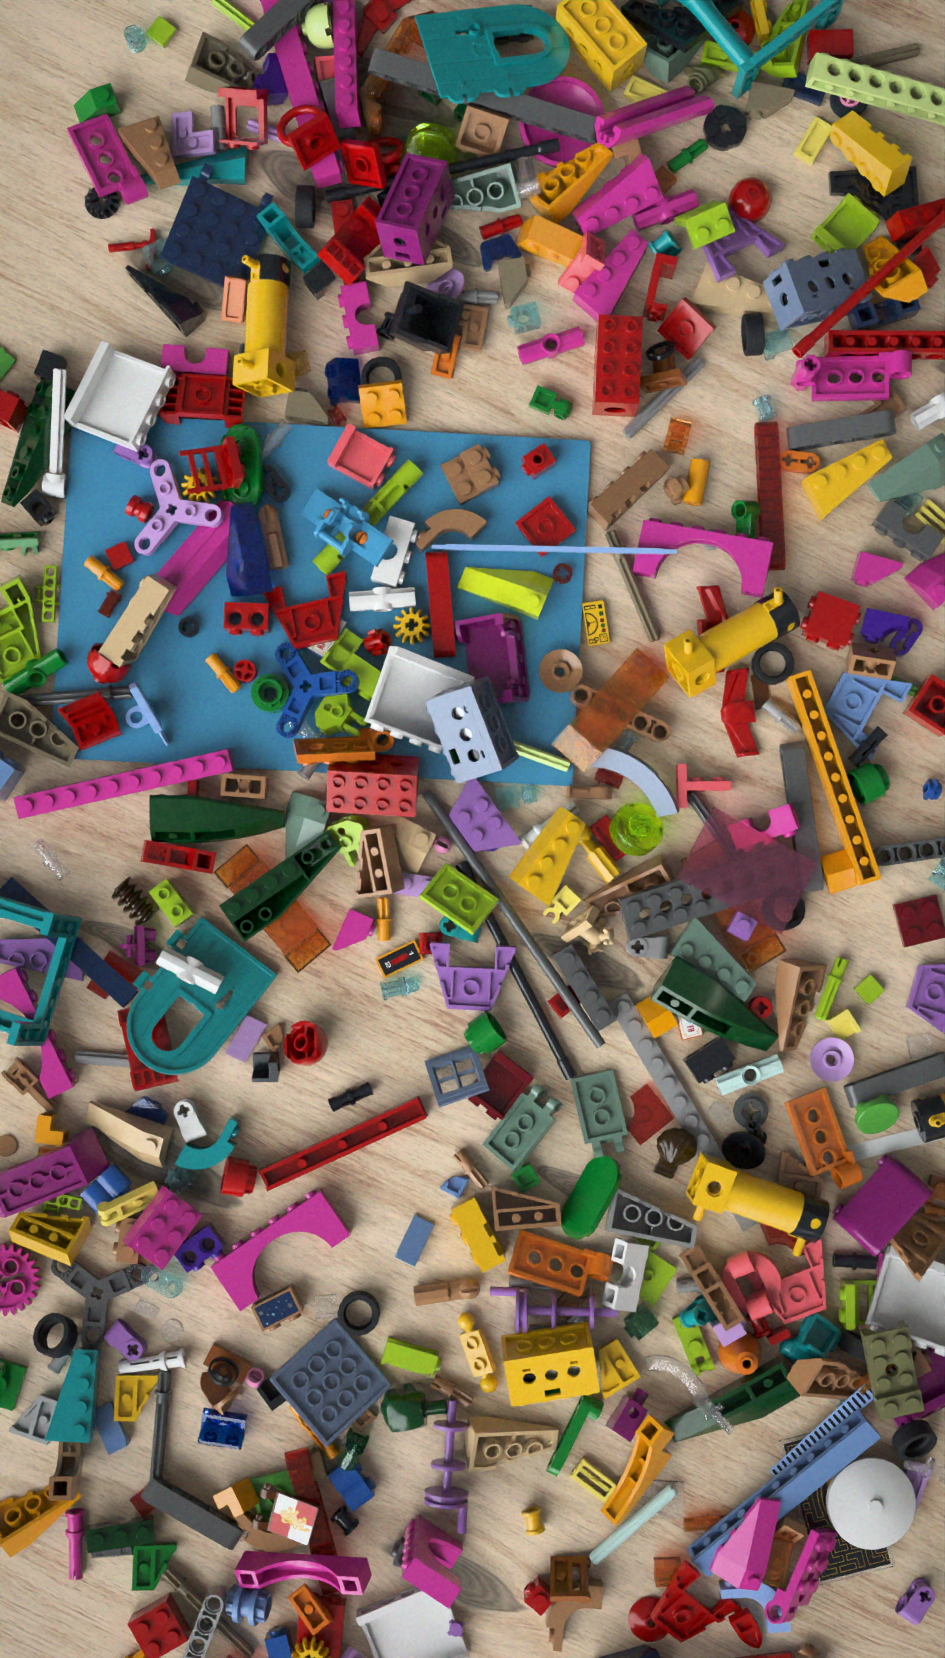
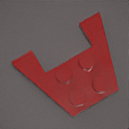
[262,571,347,650]
[650,1559,742,1643]

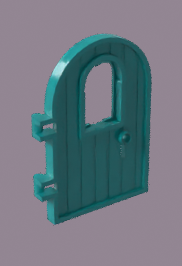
[127,917,277,1075]

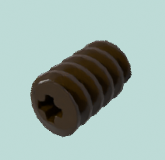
[111,876,159,926]

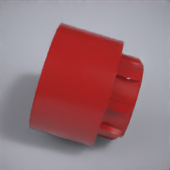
[220,1156,257,1198]

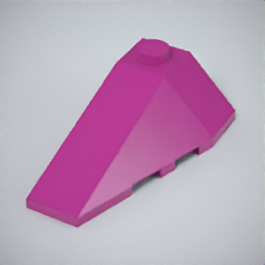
[904,553,945,610]
[709,1497,781,1591]

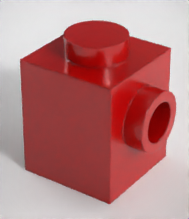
[521,443,556,480]
[523,1575,553,1616]

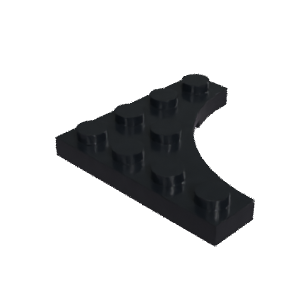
[621,0,743,53]
[828,166,922,255]

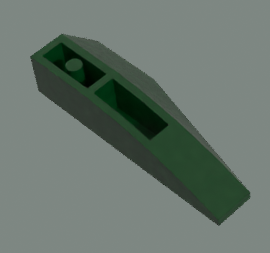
[1,379,76,507]
[149,794,286,843]
[219,830,341,942]
[650,956,778,1051]
[664,1356,800,1443]

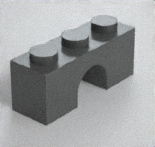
[871,499,944,561]

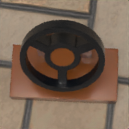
[640,341,687,394]
[203,1343,253,1386]

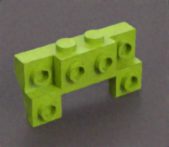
[320,628,381,701]

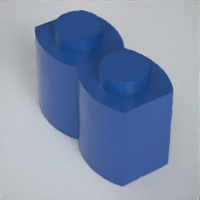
[80,1163,132,1214]
[327,1455,376,1512]

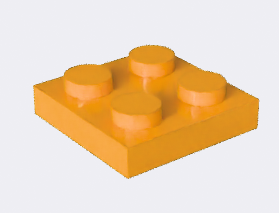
[358,380,407,428]

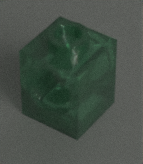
[623,1302,659,1341]

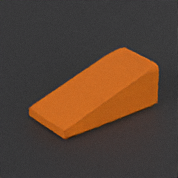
[431,334,462,379]
[287,1583,334,1636]

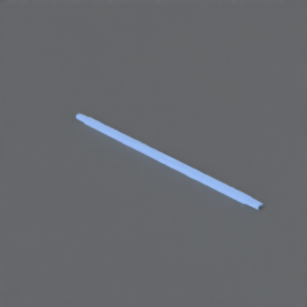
[431,544,677,555]

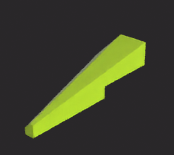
[760,0,813,78]

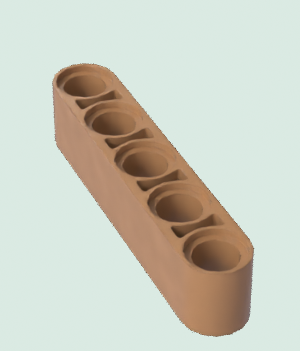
[569,685,671,743]

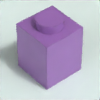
[725,911,758,941]

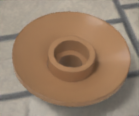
[539,649,583,693]

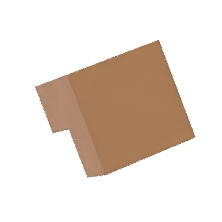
[608,138,642,166]

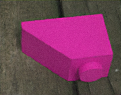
[850,551,903,587]
[332,909,376,951]

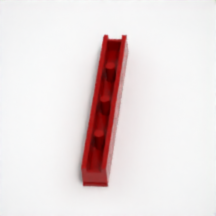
[258,1096,428,1192]

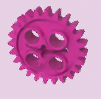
[0,1243,42,1316]

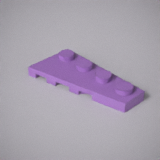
[0,937,84,981]

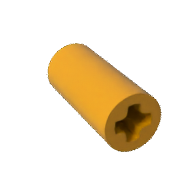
[683,458,710,506]

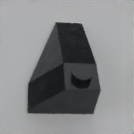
[125,265,205,337]

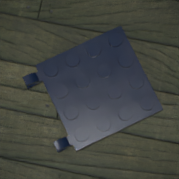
[159,163,273,288]

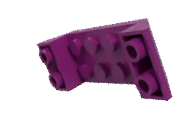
[0,1127,110,1218]

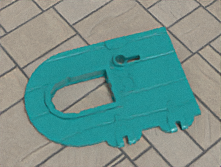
[415,4,570,104]

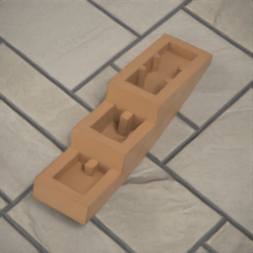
[679,1244,745,1331]

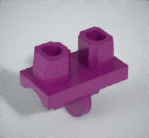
[120,926,156,966]

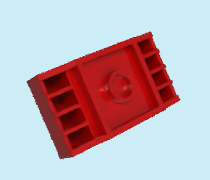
[317,196,381,286]
[159,373,246,428]
[117,1007,179,1092]

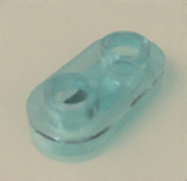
[141,1264,183,1298]

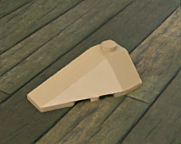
[350,813,437,874]
[85,1101,173,1168]
[465,1417,559,1472]

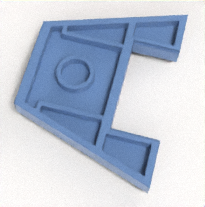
[824,672,913,761]

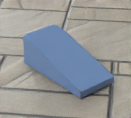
[395,1215,434,1267]
[95,1402,131,1455]

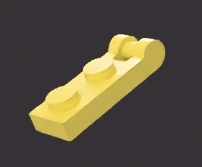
[97,1181,158,1226]

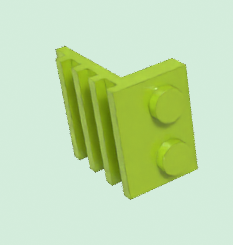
[673,200,735,249]
[838,1279,877,1330]

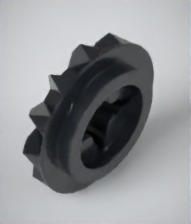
[85,187,119,219]

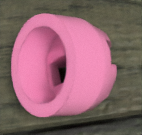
[434,836,451,854]
[246,1368,264,1388]

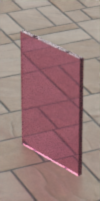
[677,807,818,934]

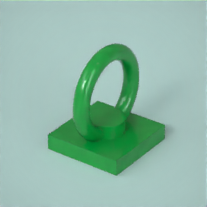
[0,1358,28,1411]

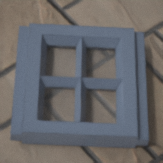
[425,1045,489,1108]

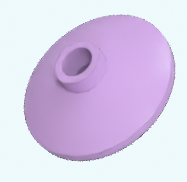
[426,269,465,299]
[810,1037,854,1082]

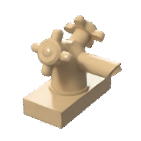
[560,905,615,955]

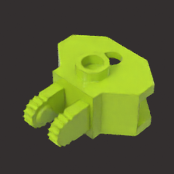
[315,694,367,737]
[326,814,370,867]

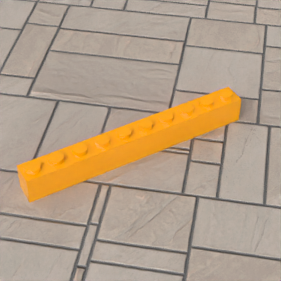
[786,670,882,886]

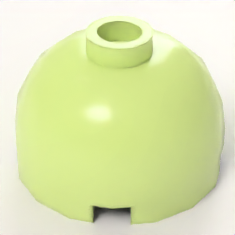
[302,2,334,49]

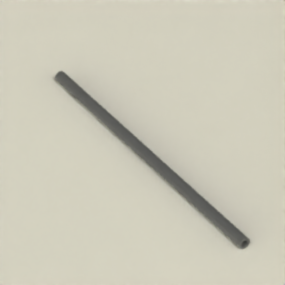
[423,790,606,1049]

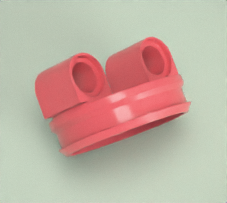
[721,1250,781,1321]

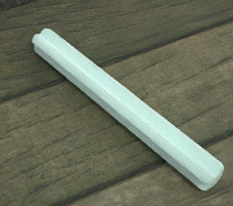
[589,1484,677,1565]

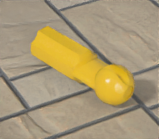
[577,825,622,884]

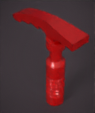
[108,228,156,271]

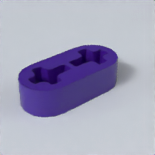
[889,618,923,657]

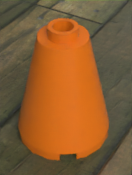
[717,1330,762,1375]

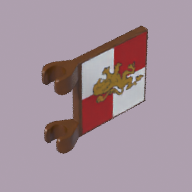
[252,1483,320,1546]

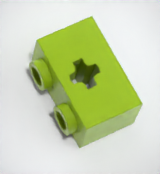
[149,879,196,927]

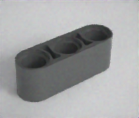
[318,77,356,144]

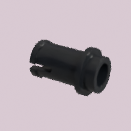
[746,1119,767,1144]

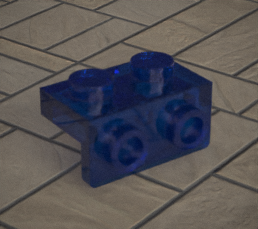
[325,358,361,406]
[198,1407,248,1450]

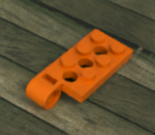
[293,728,394,765]
[784,1087,863,1189]
[507,1230,614,1297]

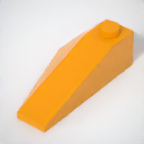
[521,143,614,224]
[863,235,928,303]
[0,1485,81,1558]

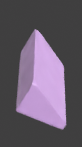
[225,1014,267,1063]

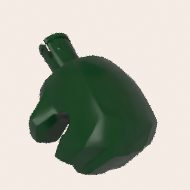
[381,1383,448,1432]

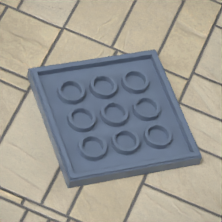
[268,1317,393,1447]

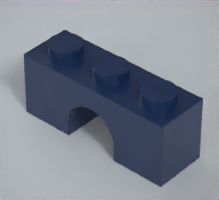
[847,298,921,330]

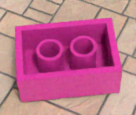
[122,1185,203,1270]

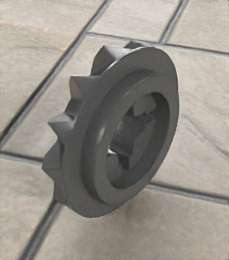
[733,1093,768,1128]

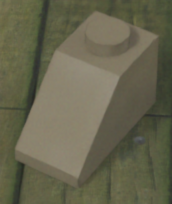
[744,81,795,120]
[498,257,531,310]
[285,388,330,426]

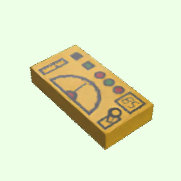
[582,600,610,647]

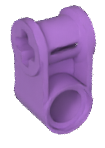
[113,444,158,469]
[104,1318,147,1360]
[895,1578,935,1626]

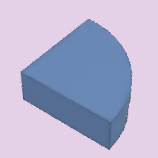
[440,1176,469,1199]

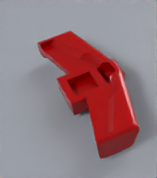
[357,0,413,58]
[696,585,728,673]
[720,668,760,758]

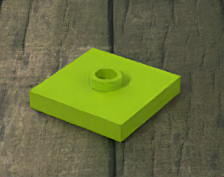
[616,1250,677,1306]

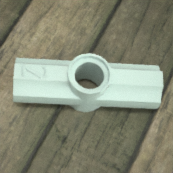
[715,1054,784,1095]

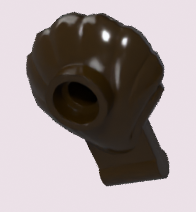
[653,1127,698,1179]

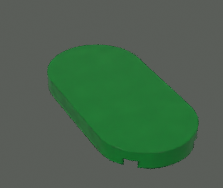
[220,424,264,512]
[561,1155,622,1240]

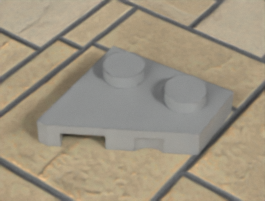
[9,1393,58,1445]

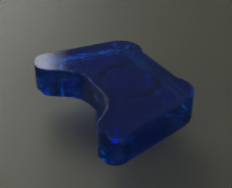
[480,234,521,272]
[126,1096,168,1125]

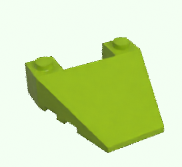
[0,574,41,684]

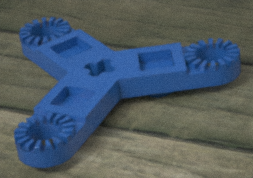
[275,642,360,738]

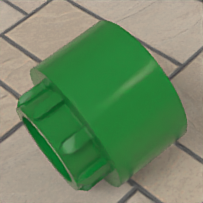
[251,674,291,714]
[847,762,890,806]
[464,1010,508,1054]

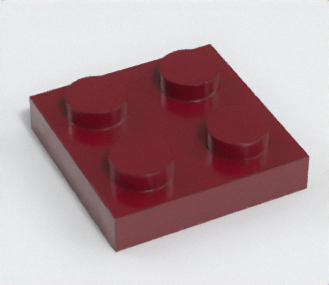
[892,895,945,948]

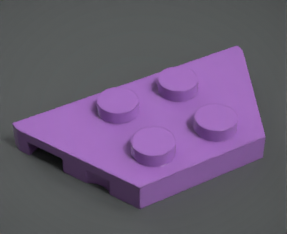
[449,778,521,852]

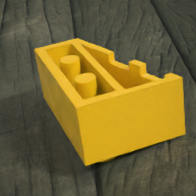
[8,1212,92,1266]

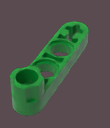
[546,1395,604,1477]

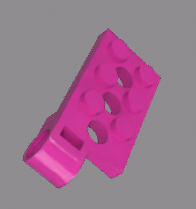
[67,113,148,205]
[811,350,912,402]
[765,1528,838,1624]

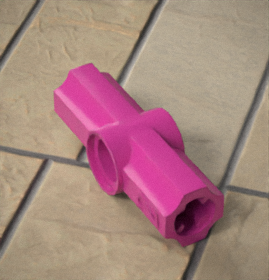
[632,189,699,232]
[517,326,585,365]
[791,355,821,391]

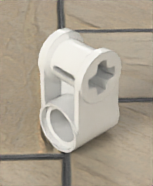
[174,1098,208,1143]

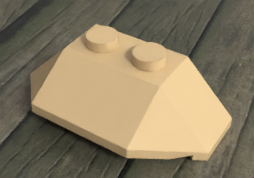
[364,240,453,288]

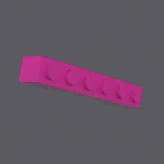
[333,0,361,128]
[0,966,77,1099]
[235,1551,372,1595]

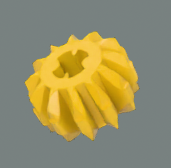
[181,468,218,504]
[393,607,431,645]
[292,1636,330,1658]

